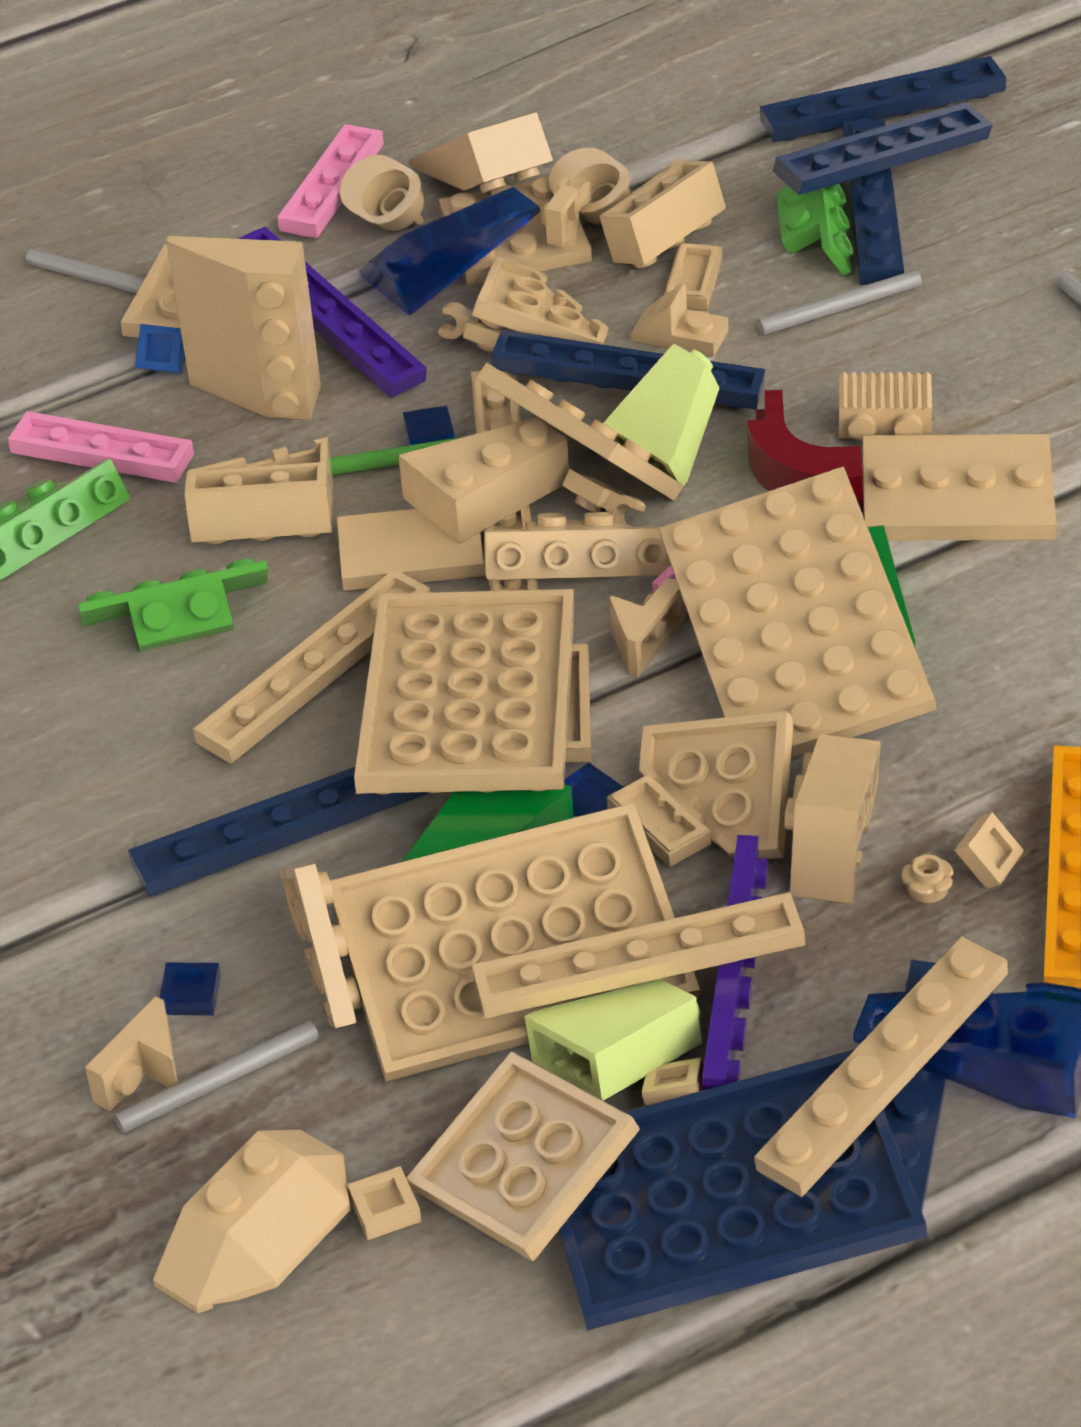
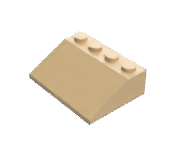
[166,236,321,420]

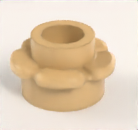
[901,854,954,903]

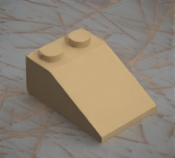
[408,112,553,193]

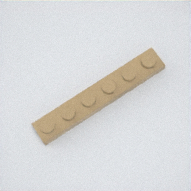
[193,569,430,764]
[472,892,805,1019]
[754,936,1008,1197]

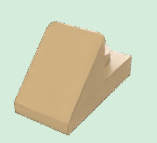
[630,282,729,358]
[609,577,686,678]
[85,996,178,1111]

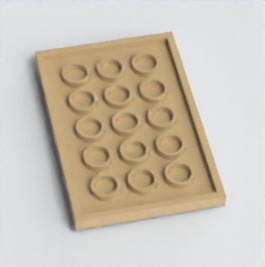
[659,466,937,758]
[354,589,575,795]
[330,803,700,1082]

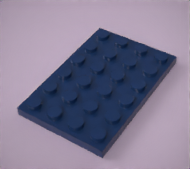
[559,1049,928,1331]

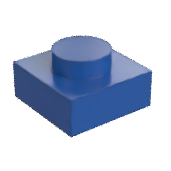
[135,324,185,374]

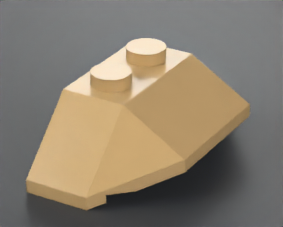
[153,1130,350,1314]

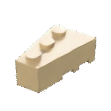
[398,417,569,544]
[184,437,333,544]
[785,734,881,904]

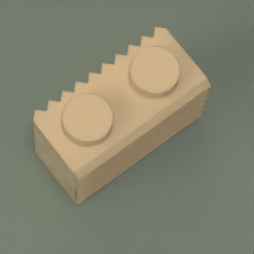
[839,371,932,441]

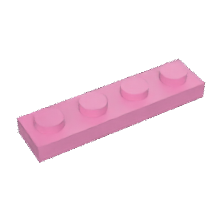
[277,124,384,238]
[8,411,194,483]

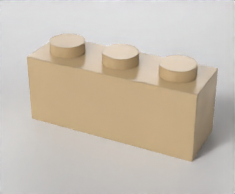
[599,161,726,268]

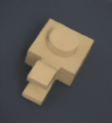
[541,177,591,247]
[438,302,518,352]
[562,469,646,527]

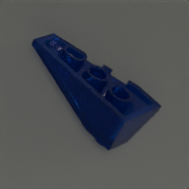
[359,186,541,316]
[853,982,1081,1118]

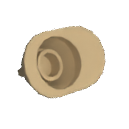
[548,147,631,225]
[339,154,424,232]

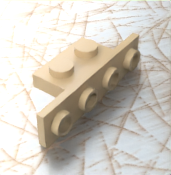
[484,512,671,580]

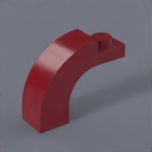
[747,390,863,512]

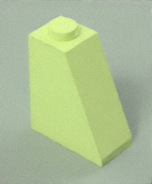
[603,343,719,485]
[525,979,702,1101]

